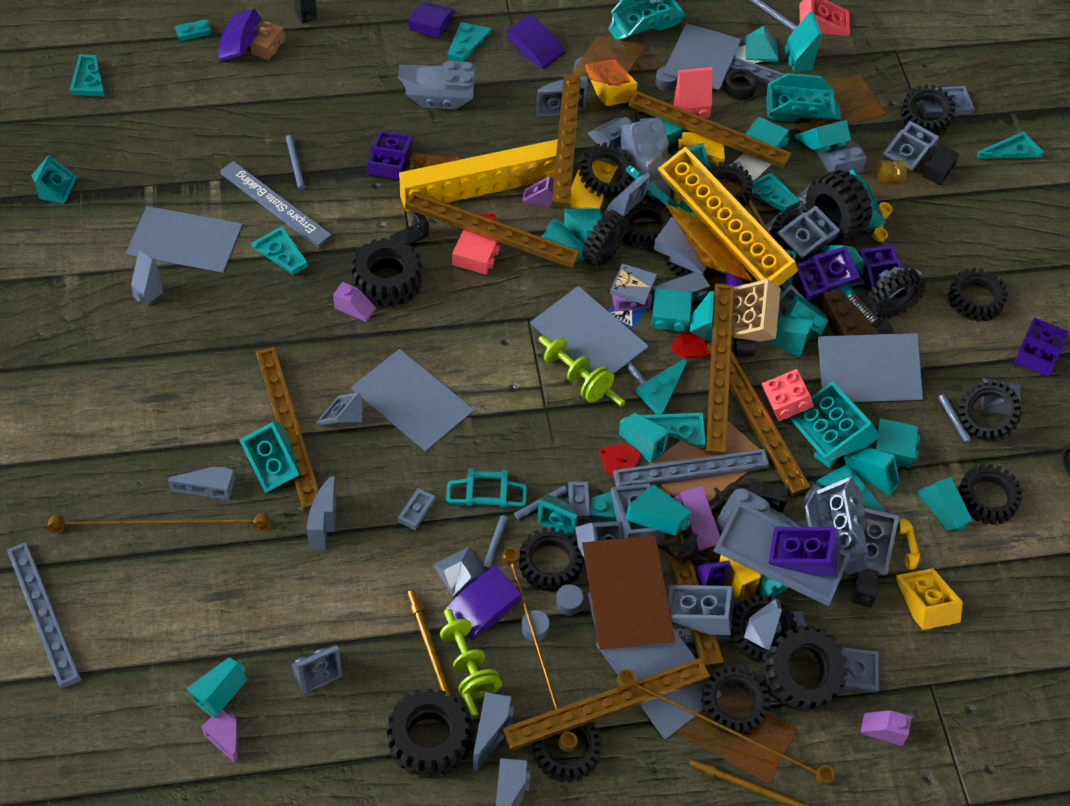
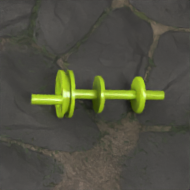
[538,335,625,407]
[440,608,502,719]

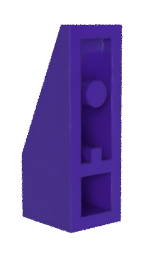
[696,560,731,586]

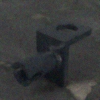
[709,482,740,515]
[661,533,708,566]

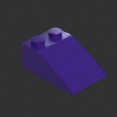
[769,527,841,576]

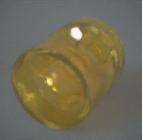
[877,160,907,183]

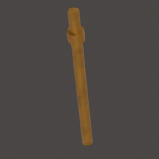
[407,590,451,696]
[689,758,811,806]

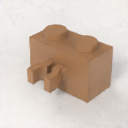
[250,21,285,60]

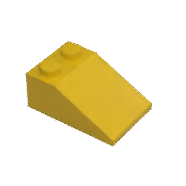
[585,60,638,106]
[570,160,618,210]
[896,568,963,630]

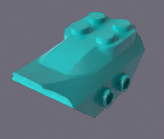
[608,0,686,41]
[766,73,841,122]

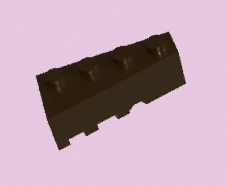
[818,288,880,336]

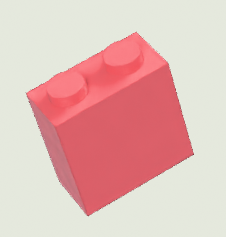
[452,230,500,275]
[762,369,814,421]

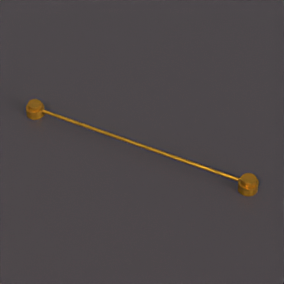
[47,513,271,534]
[502,547,578,752]
[617,669,835,785]

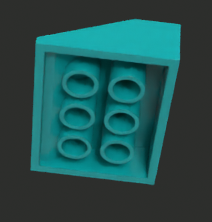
[789,381,880,461]

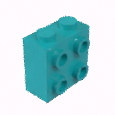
[745,117,789,149]
[651,288,692,332]
[873,418,920,468]

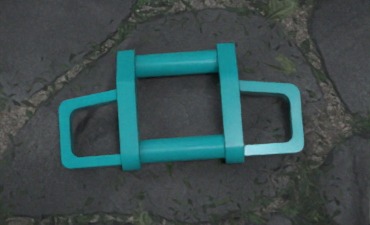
[446,468,527,508]

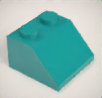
[784,294,828,343]

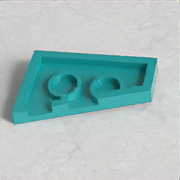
[447,22,492,62]
[70,54,105,97]
[751,173,800,212]
[251,226,309,275]

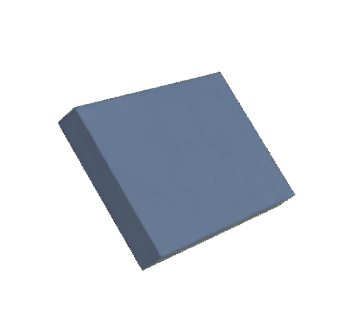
[920,86,975,117]

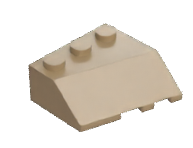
[732,279,781,342]

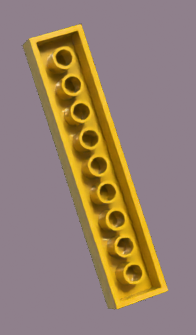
[399,139,558,211]
[658,147,798,287]

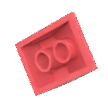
[799,0,850,36]
[673,67,712,118]

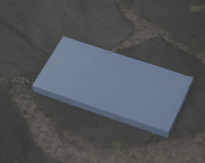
[714,501,850,606]

